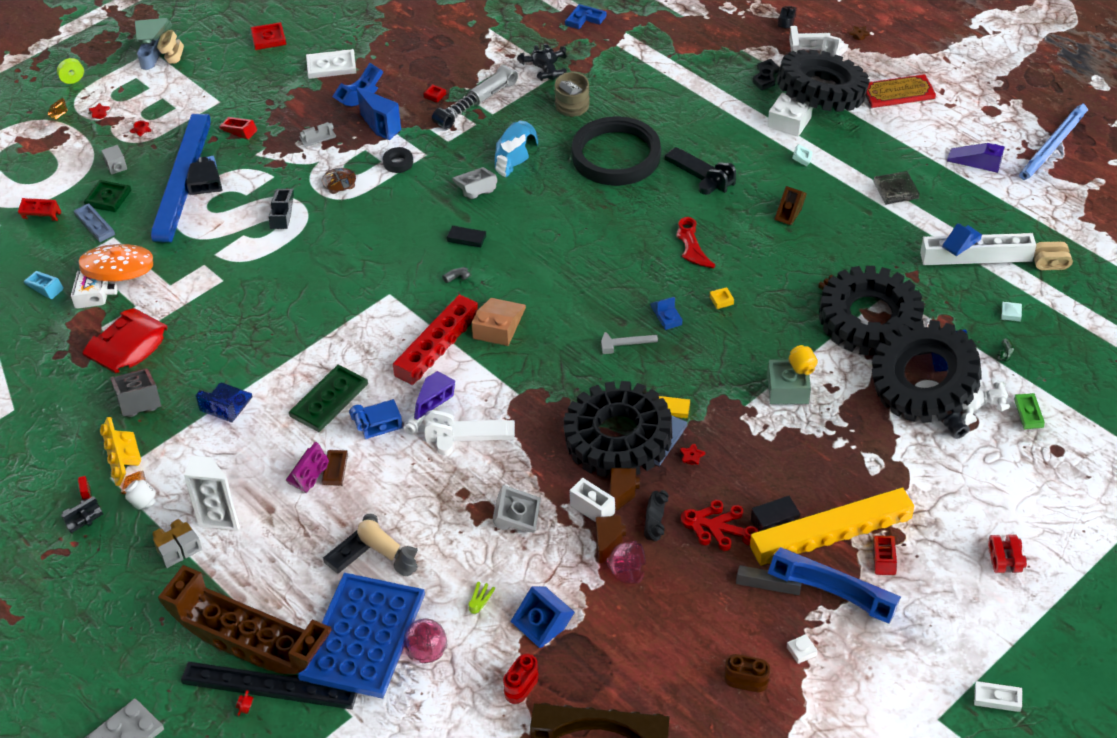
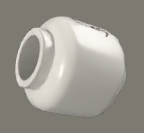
[125,480,156,510]

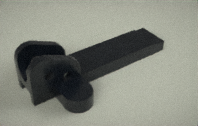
[665,147,736,195]

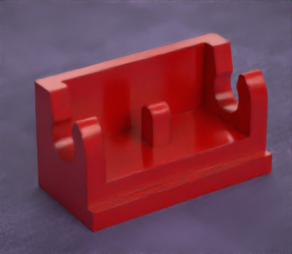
[18,198,61,221]

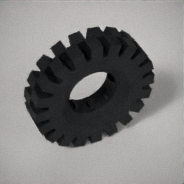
[563,381,673,478]

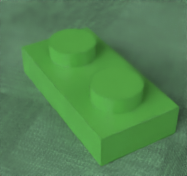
[1014,393,1045,429]

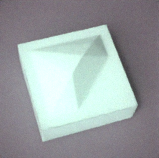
[792,144,813,166]
[1001,302,1022,322]

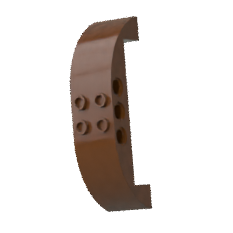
[158,565,332,674]

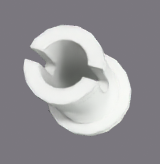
[404,412,425,434]

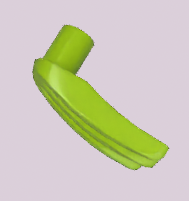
[469,582,495,614]

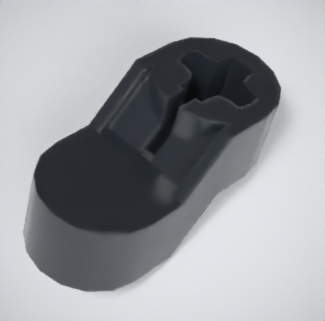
[778,6,797,28]

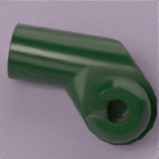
[997,338,1015,362]

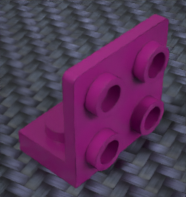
[286,442,329,493]

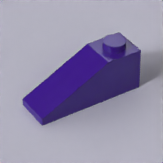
[947,143,1005,173]
[414,371,456,420]

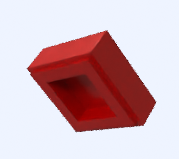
[423,84,446,103]
[78,476,91,500]

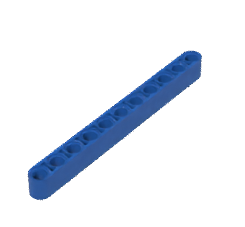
[151,113,211,243]

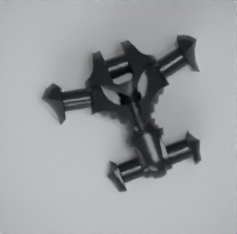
[517,44,567,81]

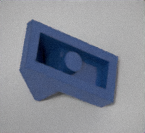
[942,223,982,256]
[650,297,682,330]

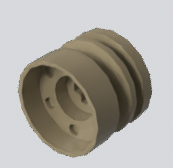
[554,72,590,117]

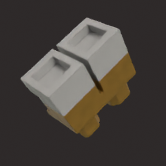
[152,519,202,568]

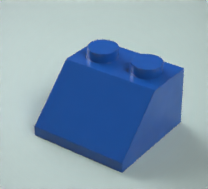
[510,586,575,648]

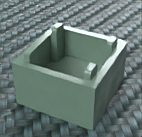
[767,360,811,404]

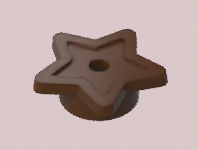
[849,26,870,40]

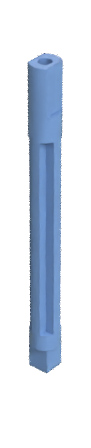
[1019,103,1088,180]

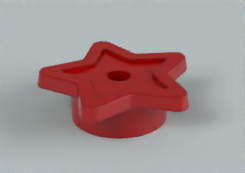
[89,103,110,119]
[130,120,151,137]
[680,444,706,465]

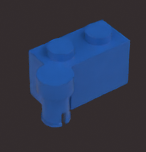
[349,399,403,439]

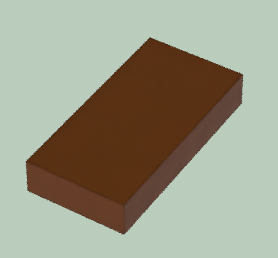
[322,450,348,486]

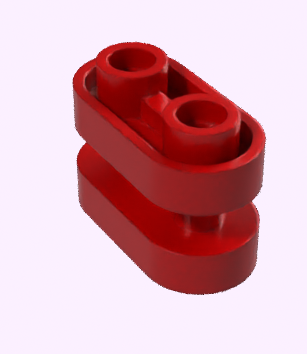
[988,534,1027,573]
[503,654,539,704]

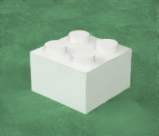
[768,92,813,137]

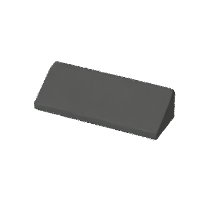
[736,565,802,595]

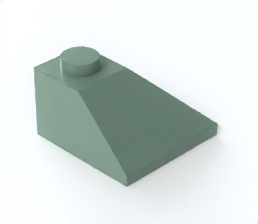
[135,18,172,44]

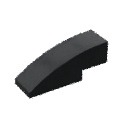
[269,189,294,229]

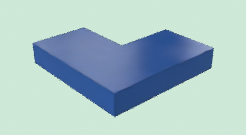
[565,4,607,29]

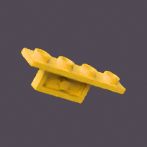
[100,417,141,486]

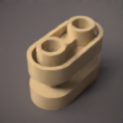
[157,30,184,64]
[1034,242,1073,270]

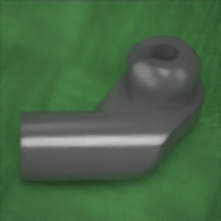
[442,267,470,283]

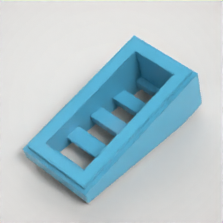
[24,271,63,299]

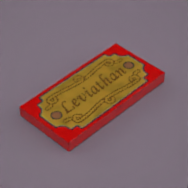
[866,74,936,108]

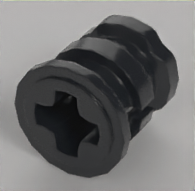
[943,412,970,439]

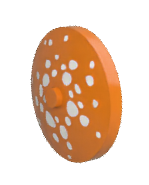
[79,244,153,281]

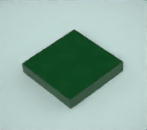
[84,180,131,212]

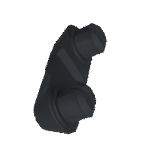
[644,490,669,541]

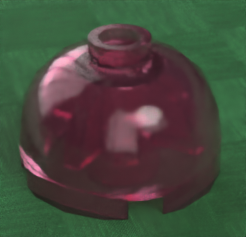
[607,541,646,584]
[404,618,448,664]

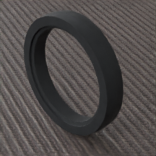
[571,116,661,186]

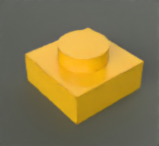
[710,287,734,309]

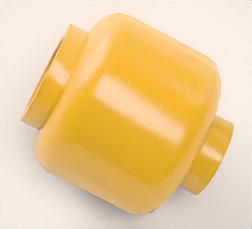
[789,345,818,375]

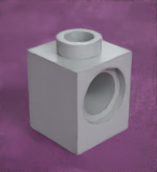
[101,145,127,175]

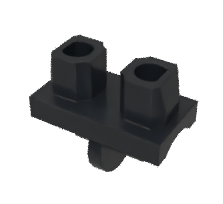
[61,496,103,533]

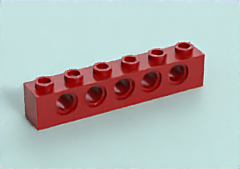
[393,294,478,385]

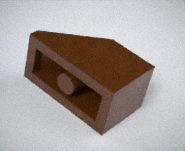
[774,186,807,225]
[610,468,640,512]
[596,516,626,563]

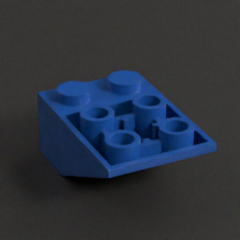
[357,87,401,140]

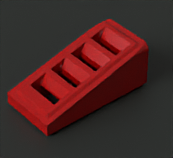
[219,117,257,139]
[873,536,897,575]

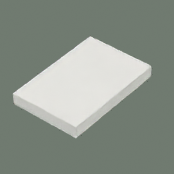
[306,49,356,79]

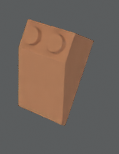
[472,298,526,346]

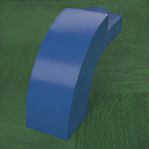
[332,63,383,106]

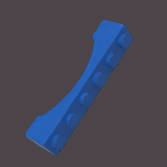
[768,547,901,624]

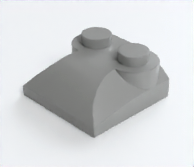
[452,167,497,199]
[493,485,541,533]

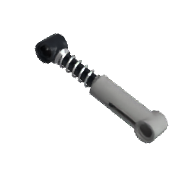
[432,65,518,130]

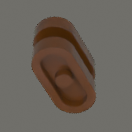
[724,654,770,692]

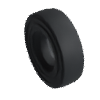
[383,147,413,173]

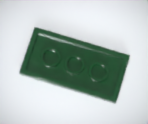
[289,364,368,432]

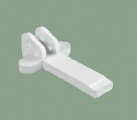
[425,408,515,455]

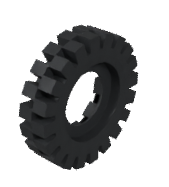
[777,49,870,112]
[819,265,924,356]
[871,320,982,423]

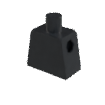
[187,157,223,195]

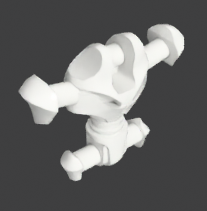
[961,380,1010,425]

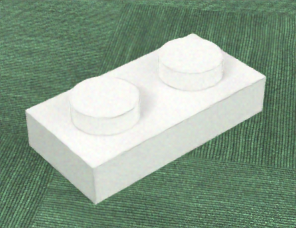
[974,681,1022,712]

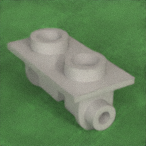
[299,122,336,147]

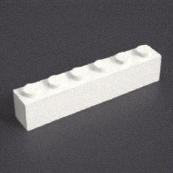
[920,233,1036,265]

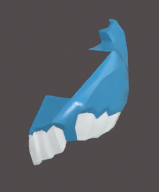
[495,121,539,177]

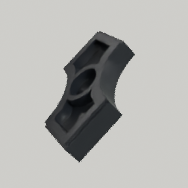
[753,59,780,91]

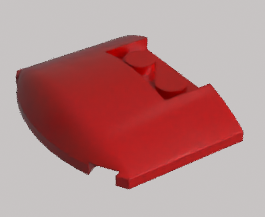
[83,308,168,374]

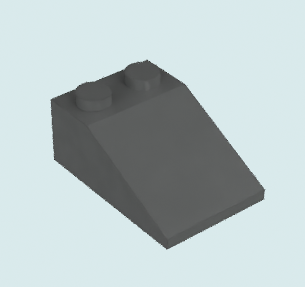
[110,368,161,417]

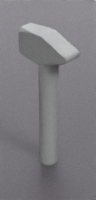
[601,332,658,354]

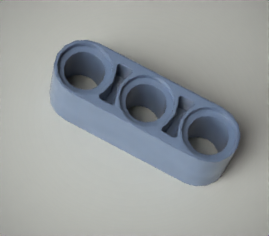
[137,37,161,70]

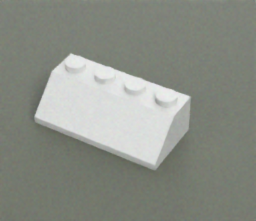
[184,456,240,531]

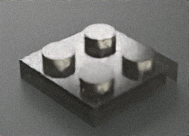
[873,171,920,205]

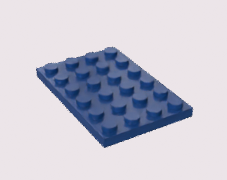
[298,573,425,699]

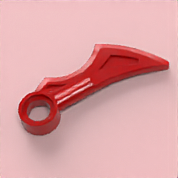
[677,217,715,268]

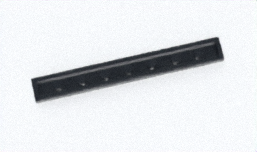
[181,661,358,710]

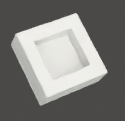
[787,634,817,664]

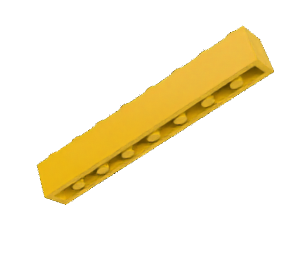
[750,488,914,566]

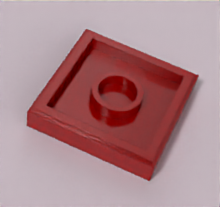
[250,22,286,50]

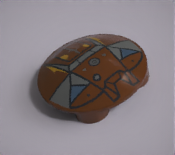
[322,168,356,194]

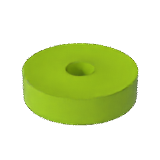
[57,58,84,84]

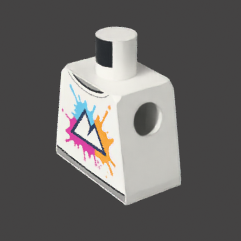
[71,271,117,308]

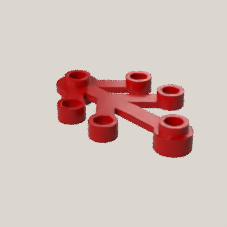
[681,500,759,551]

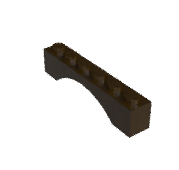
[530,703,670,738]

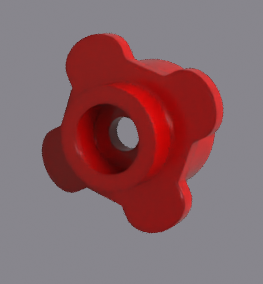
[235,690,254,716]

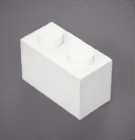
[570,478,615,522]

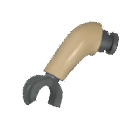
[357,514,418,576]

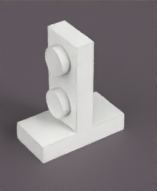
[789,26,830,52]
[820,35,848,57]

